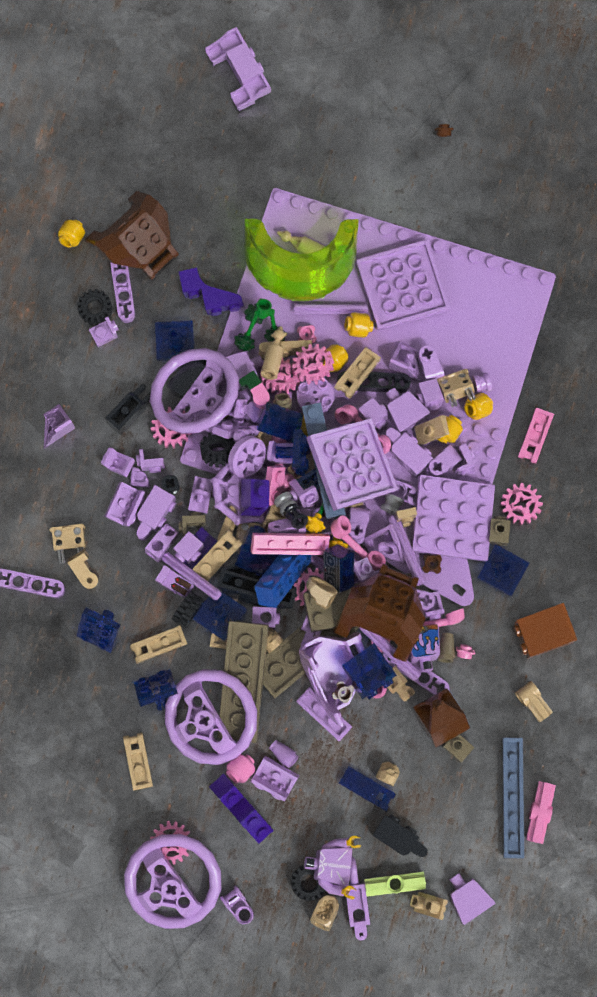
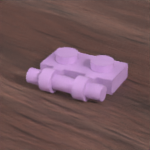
[212,418,262,440]

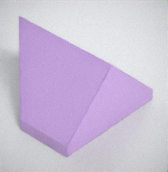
[388,342,422,382]
[43,404,75,449]
[364,524,405,564]

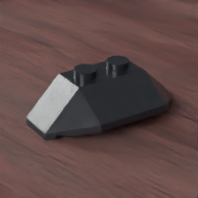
[217,558,297,609]

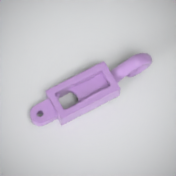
[346,857,370,940]

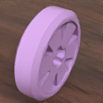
[228,436,266,478]

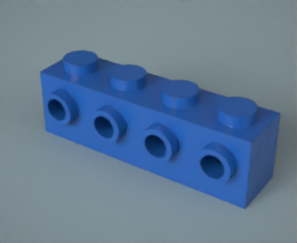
[255,554,312,608]

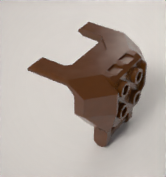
[85,191,179,280]
[334,563,425,662]

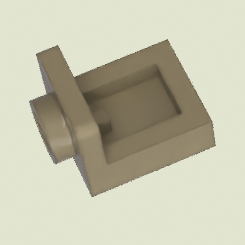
[179,512,206,537]

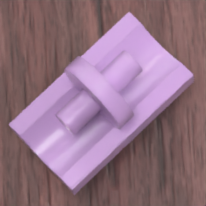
[188,476,213,514]

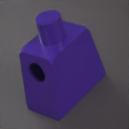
[241,479,269,517]

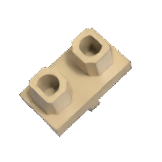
[410,892,448,920]

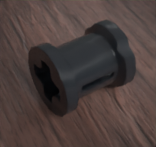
[162,475,180,494]
[284,504,308,529]

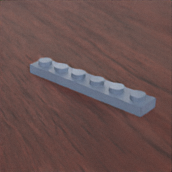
[302,403,346,520]
[502,738,524,858]

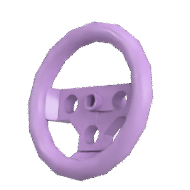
[150,348,239,434]
[165,669,257,765]
[124,834,221,929]

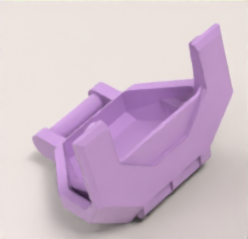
[299,632,375,726]

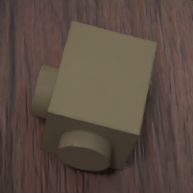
[489,516,511,546]
[442,734,474,763]

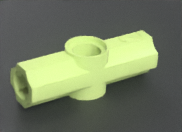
[364,871,426,897]

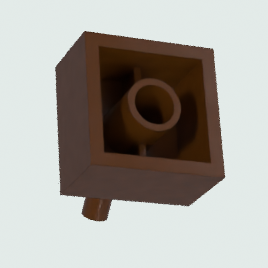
[413,689,470,747]

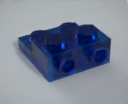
[234,525,279,576]
[342,643,397,700]

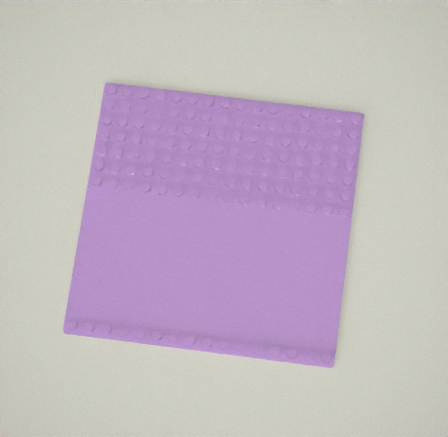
[180,188,556,485]

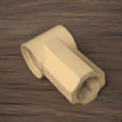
[515,681,553,723]

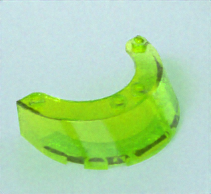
[244,219,359,301]

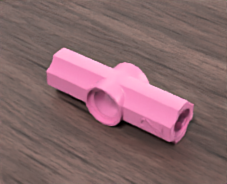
[526,781,556,844]

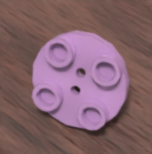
[297,379,334,413]

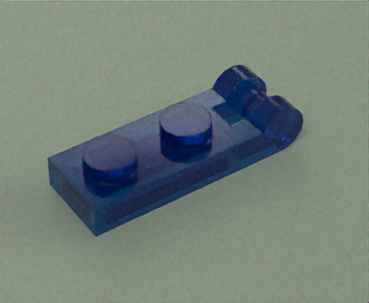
[339,766,396,812]

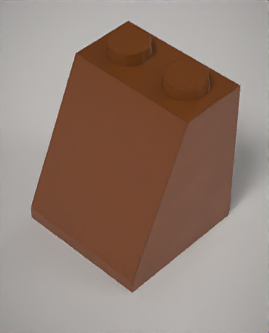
[513,603,577,659]

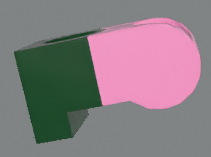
[239,370,270,409]

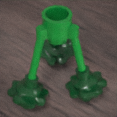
[234,298,287,351]

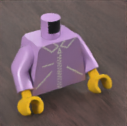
[304,836,361,900]

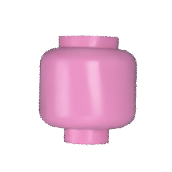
[226,754,255,784]

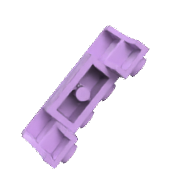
[205,27,271,111]

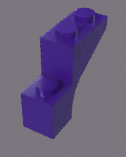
[179,267,245,316]
[209,773,274,844]

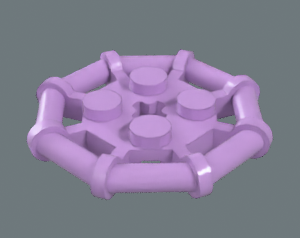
[211,462,272,525]

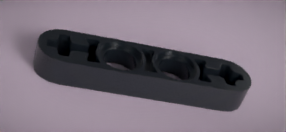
[337,371,411,393]

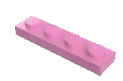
[250,533,330,555]

